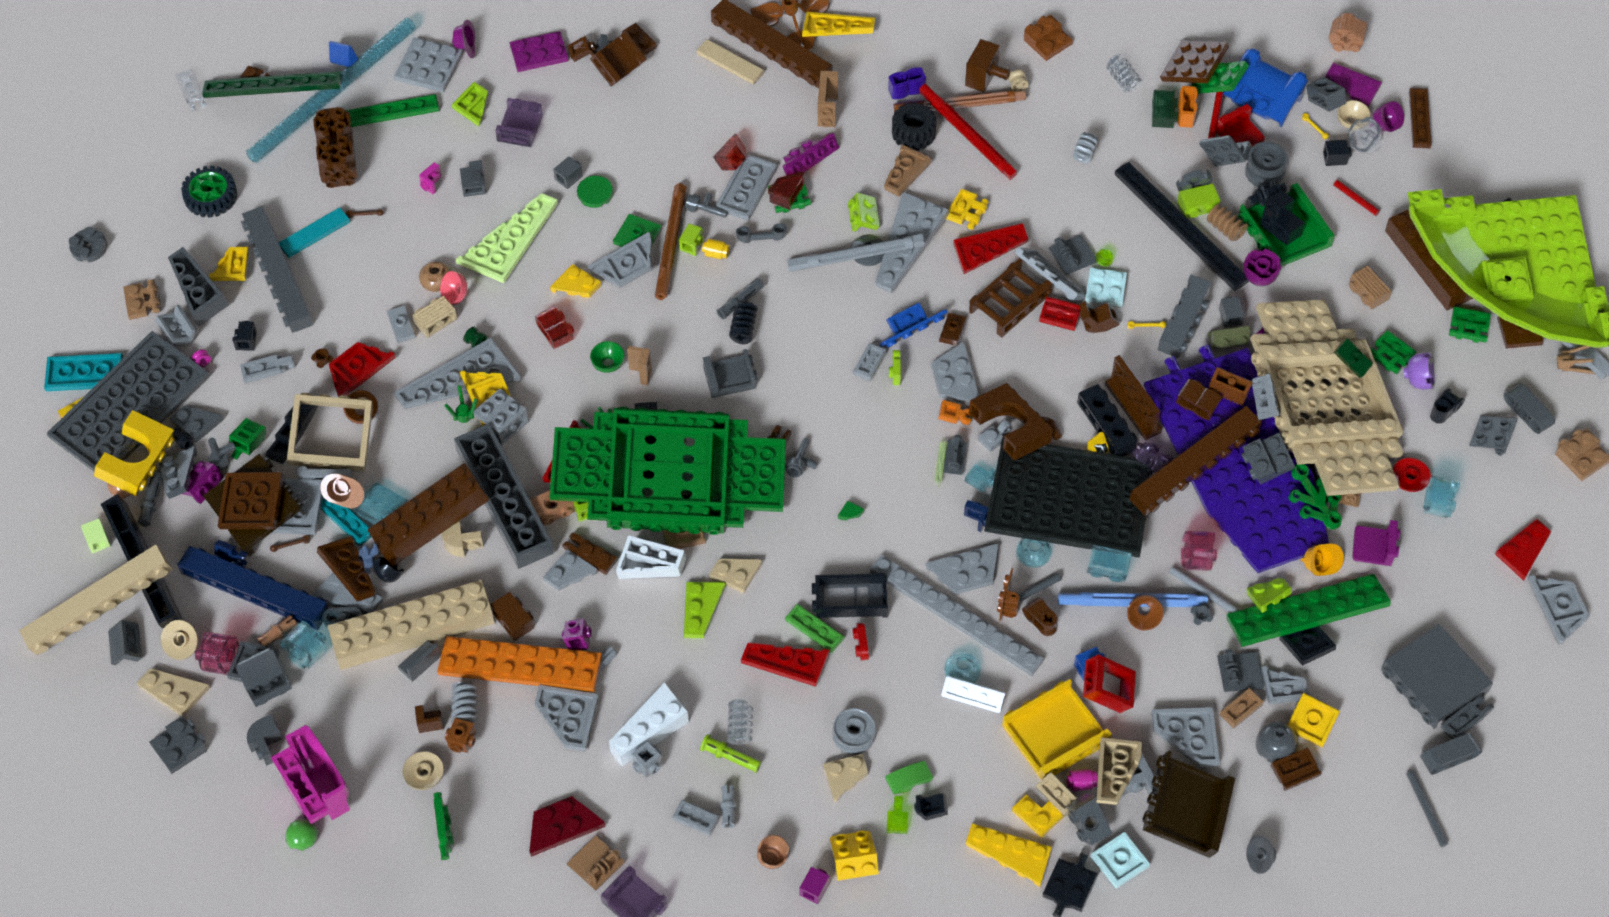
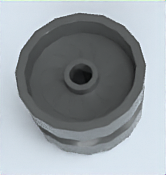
[1245,142,1288,187]

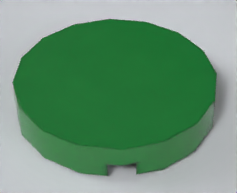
[577,176,613,208]

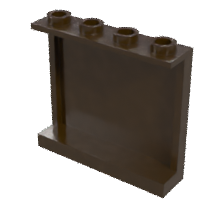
[203,454,306,557]
[1142,750,1235,858]

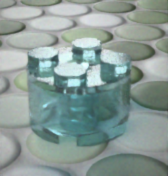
[1423,475,1460,518]
[280,621,327,669]

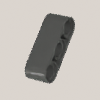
[1503,383,1555,434]
[1420,733,1483,775]

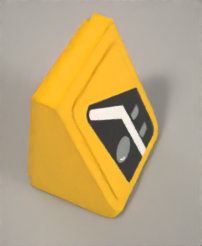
[1086,432,1109,454]

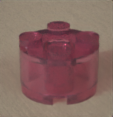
[1181,531,1217,571]
[195,632,239,675]

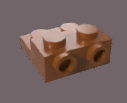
[1024,14,1073,61]

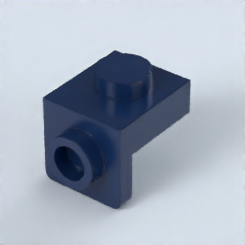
[964,500,988,532]

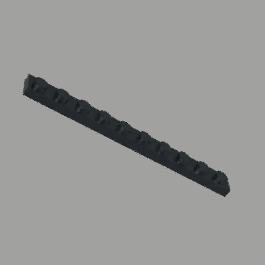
[1115,162,1249,291]

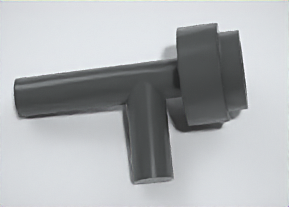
[685,193,728,218]
[208,438,236,470]
[785,438,818,478]

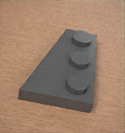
[159,446,198,499]

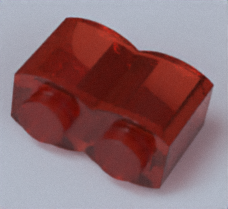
[535,306,575,349]

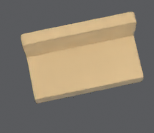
[1036,772,1077,817]

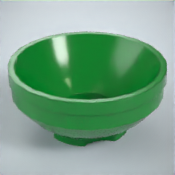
[590,341,624,373]

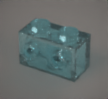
[1087,545,1132,582]

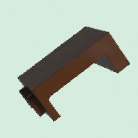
[590,31,647,87]

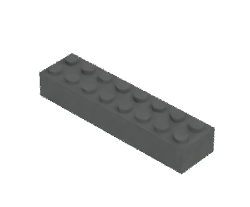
[454,424,554,569]

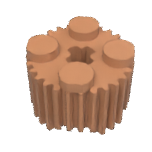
[1328,13,1368,52]

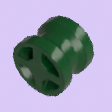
[463,326,487,348]

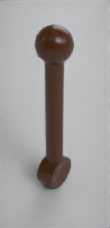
[346,209,384,218]
[270,535,310,552]

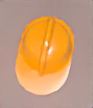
[1300,543,1344,576]

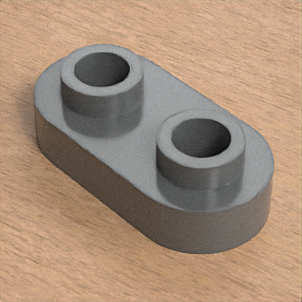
[322,607,362,628]

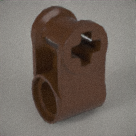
[1022,597,1058,636]

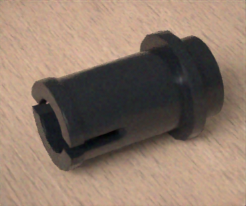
[173,427,193,450]

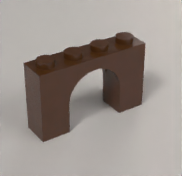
[969,383,1053,461]

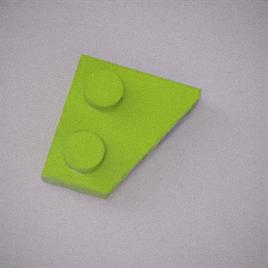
[452,82,488,127]

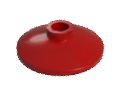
[1393,458,1431,492]

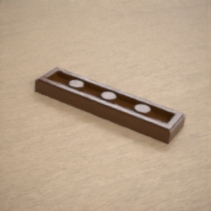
[1409,88,1432,149]

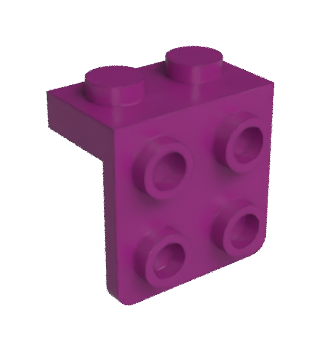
[1352,520,1401,566]

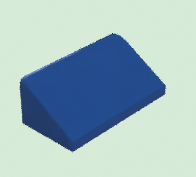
[329,41,358,67]

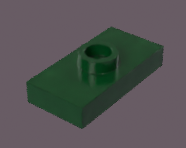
[1333,338,1373,378]

